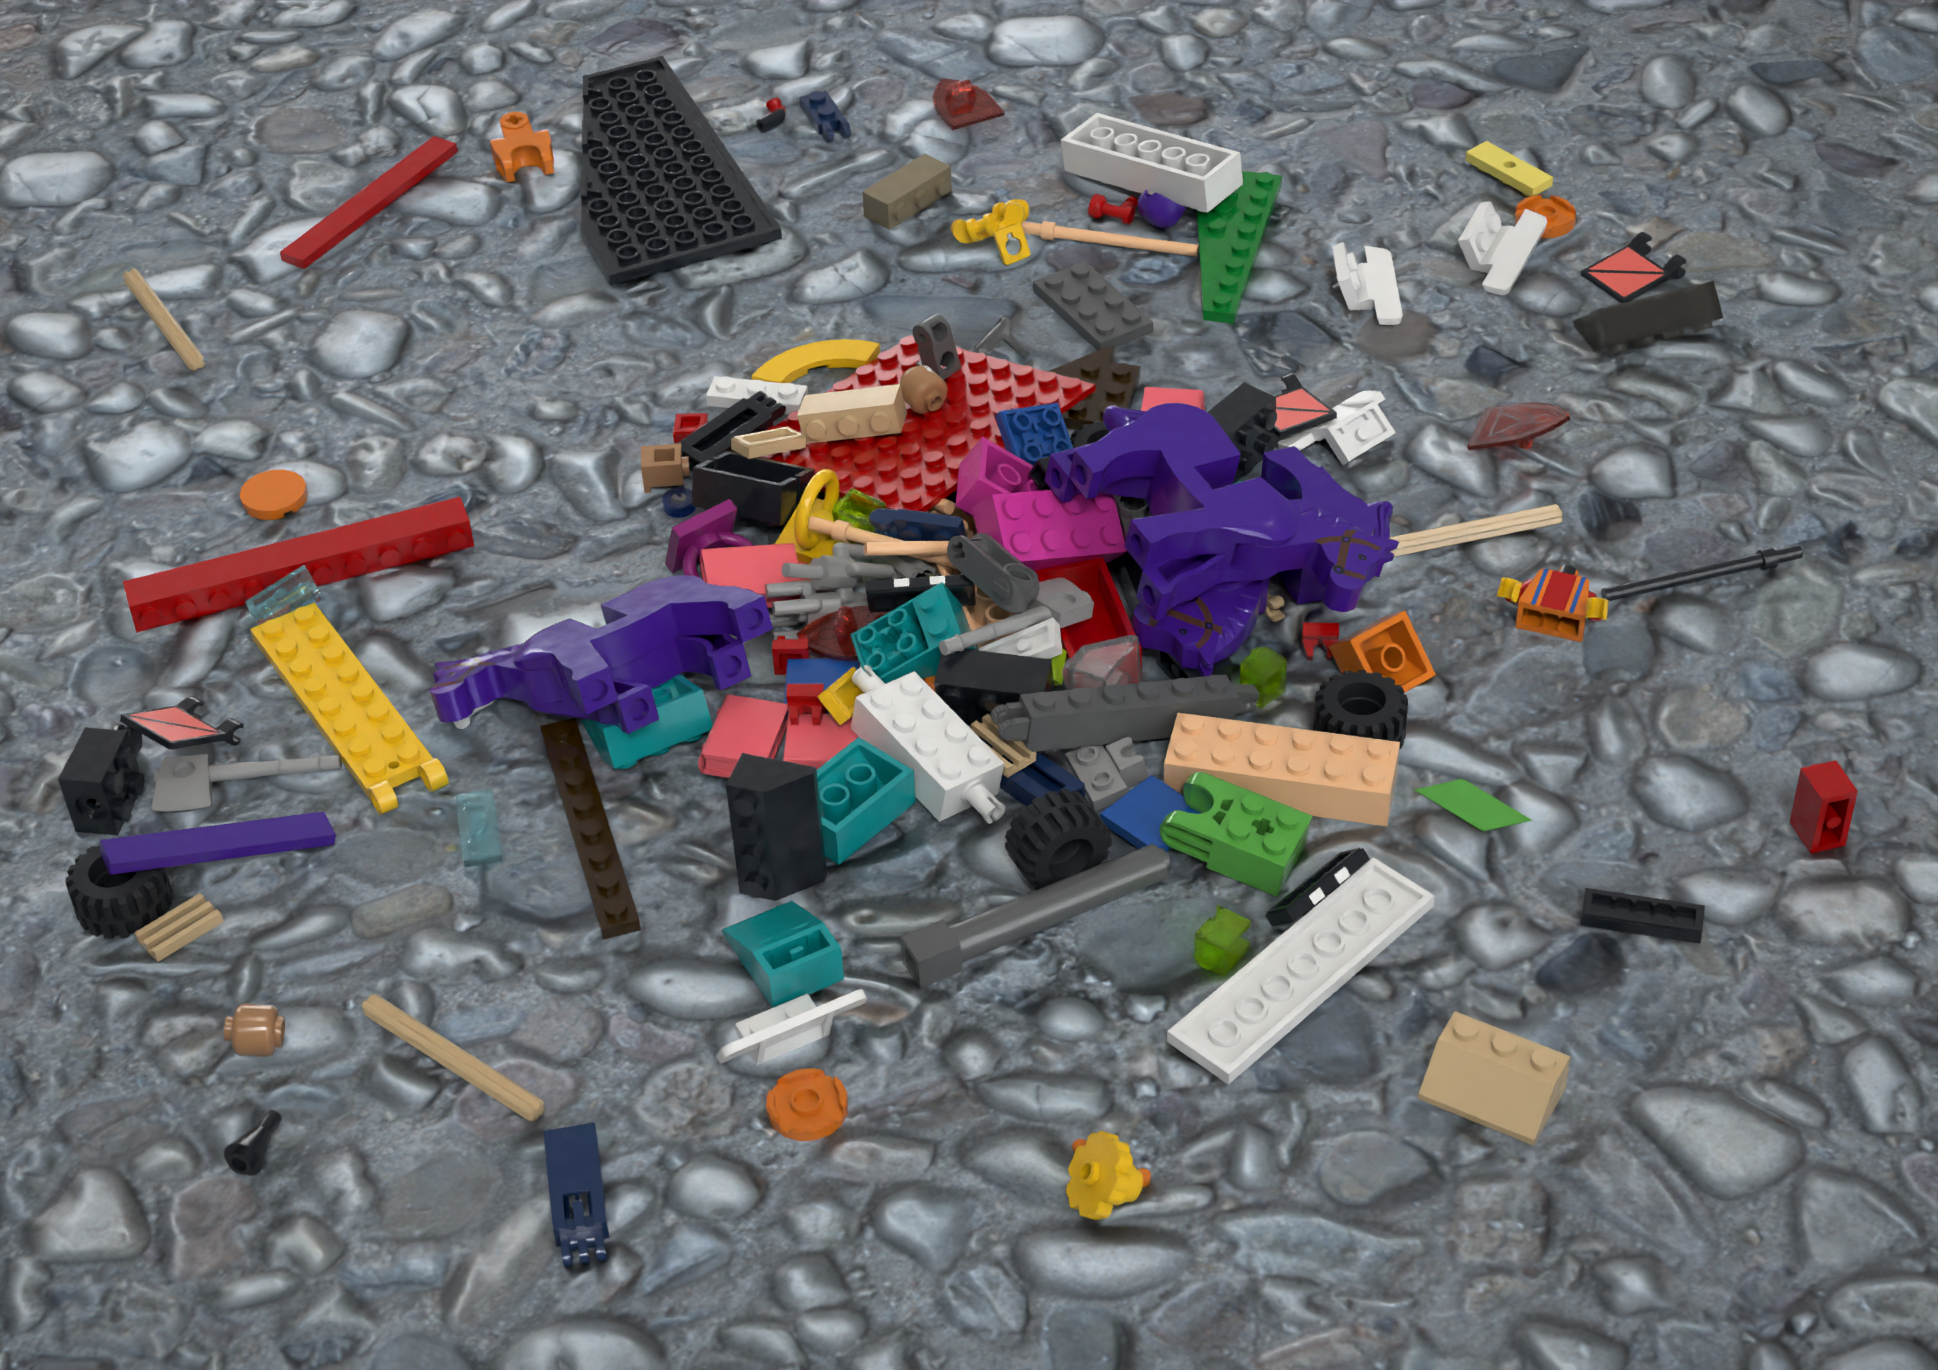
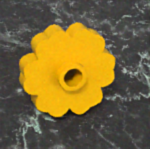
[1066,1131,1143,1220]

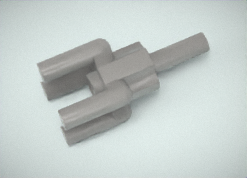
[781,543,894,605]
[765,580,871,643]

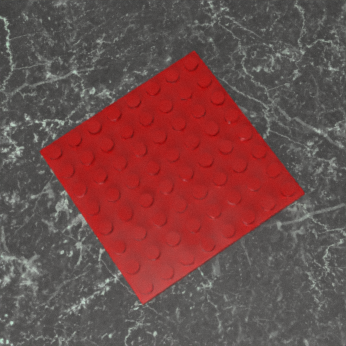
[760,335,1096,512]

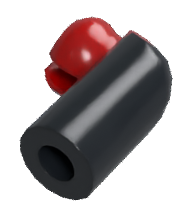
[756,97,786,133]

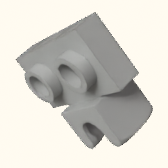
[1065,737,1148,811]

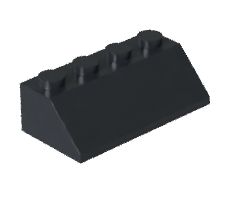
[726,753,827,901]

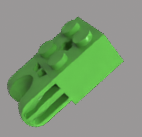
[1159,772,1312,897]

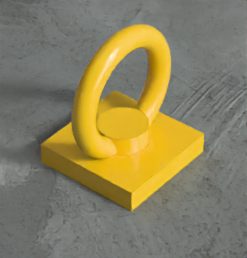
[775,469,867,564]

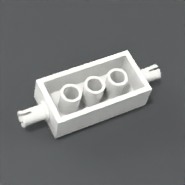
[851,665,1005,823]

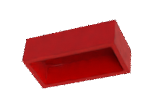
[1035,558,1142,690]

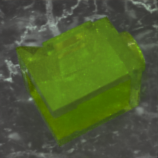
[832,488,887,532]
[1194,905,1251,977]

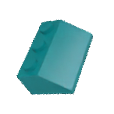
[580,674,713,769]
[817,737,916,865]

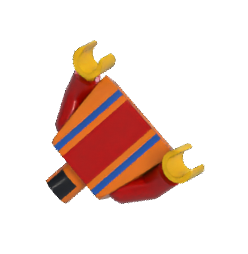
[1496,565,1609,642]

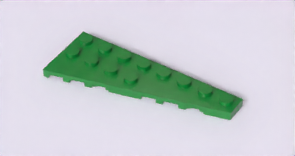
[1196,171,1282,324]

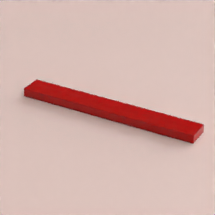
[280,136,458,269]

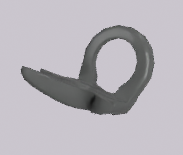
[972,315,1030,358]

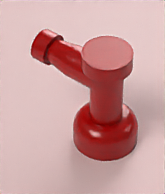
[1088,193,1138,225]

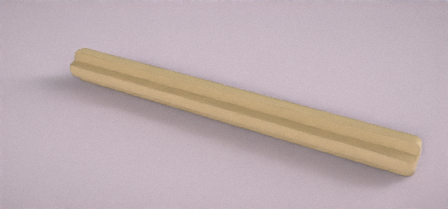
[123,269,205,371]
[1390,504,1563,557]
[362,994,545,1121]

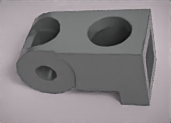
[912,313,961,380]

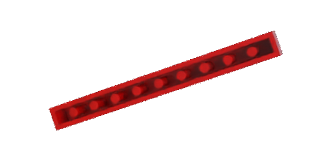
[123,497,474,633]

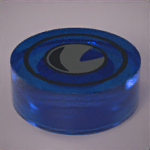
[662,487,696,518]

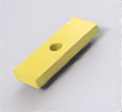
[1465,141,1553,197]

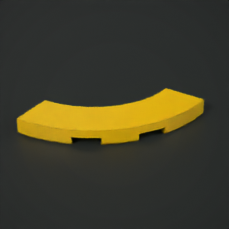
[752,339,880,383]

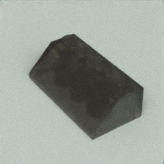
[1573,281,1724,355]

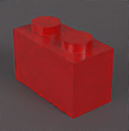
[1790,760,1858,854]

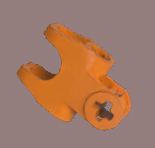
[490,111,554,182]

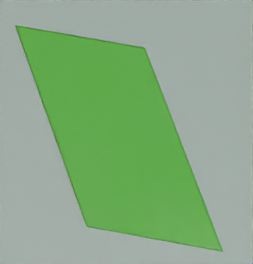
[1414,779,1532,832]

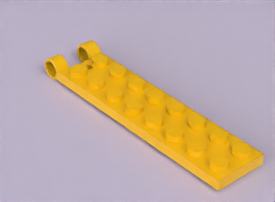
[250,603,449,815]

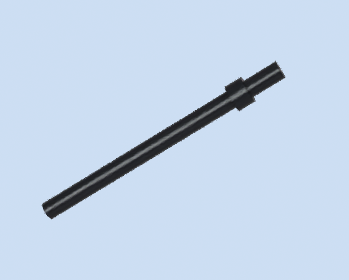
[1601,545,1803,601]

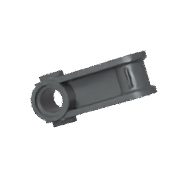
[947,533,1040,613]

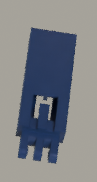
[979,736,1085,807]
[543,1122,610,1267]

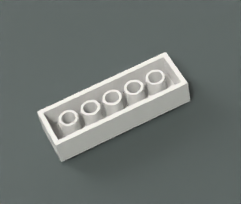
[1061,113,1243,213]

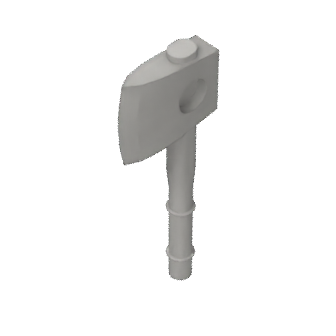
[939,578,1094,655]
[152,754,342,812]

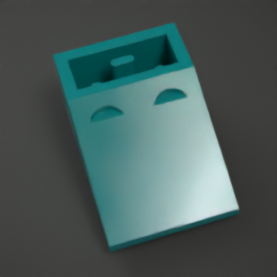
[850,582,979,684]
[722,901,844,1008]

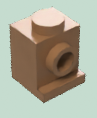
[641,443,690,493]

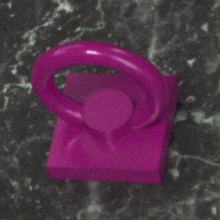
[665,499,755,578]

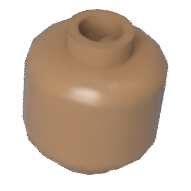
[899,365,948,414]
[224,1003,285,1057]

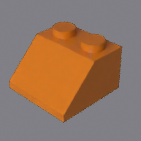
[1329,610,1436,693]

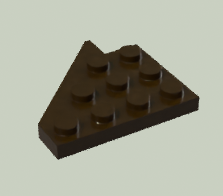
[1047,346,1140,430]

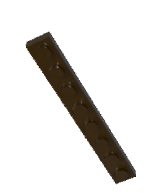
[540,718,641,940]

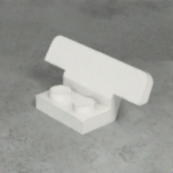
[1458,202,1547,295]
[1332,242,1403,325]
[1277,391,1396,465]
[716,989,867,1066]

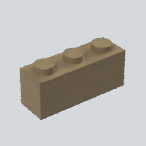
[862,154,952,230]

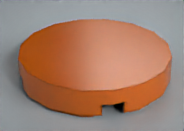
[1514,195,1576,238]
[239,469,308,520]
[766,1068,848,1141]

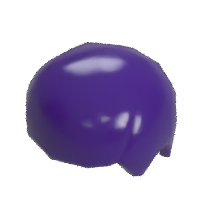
[1138,190,1186,228]

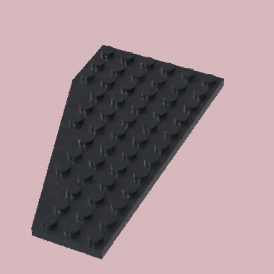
[580,56,782,285]

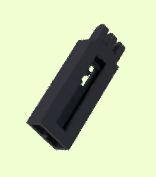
[677,391,786,472]

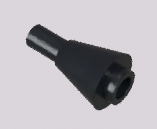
[224,1110,282,1176]

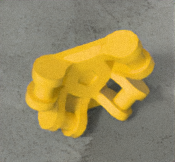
[950,199,1031,265]

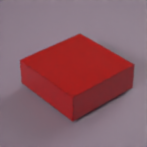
[673,413,709,443]

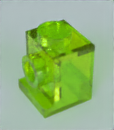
[1238,646,1287,709]

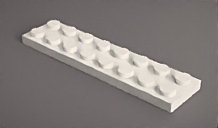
[1167,857,1435,1085]

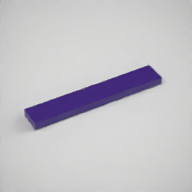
[99,811,336,875]

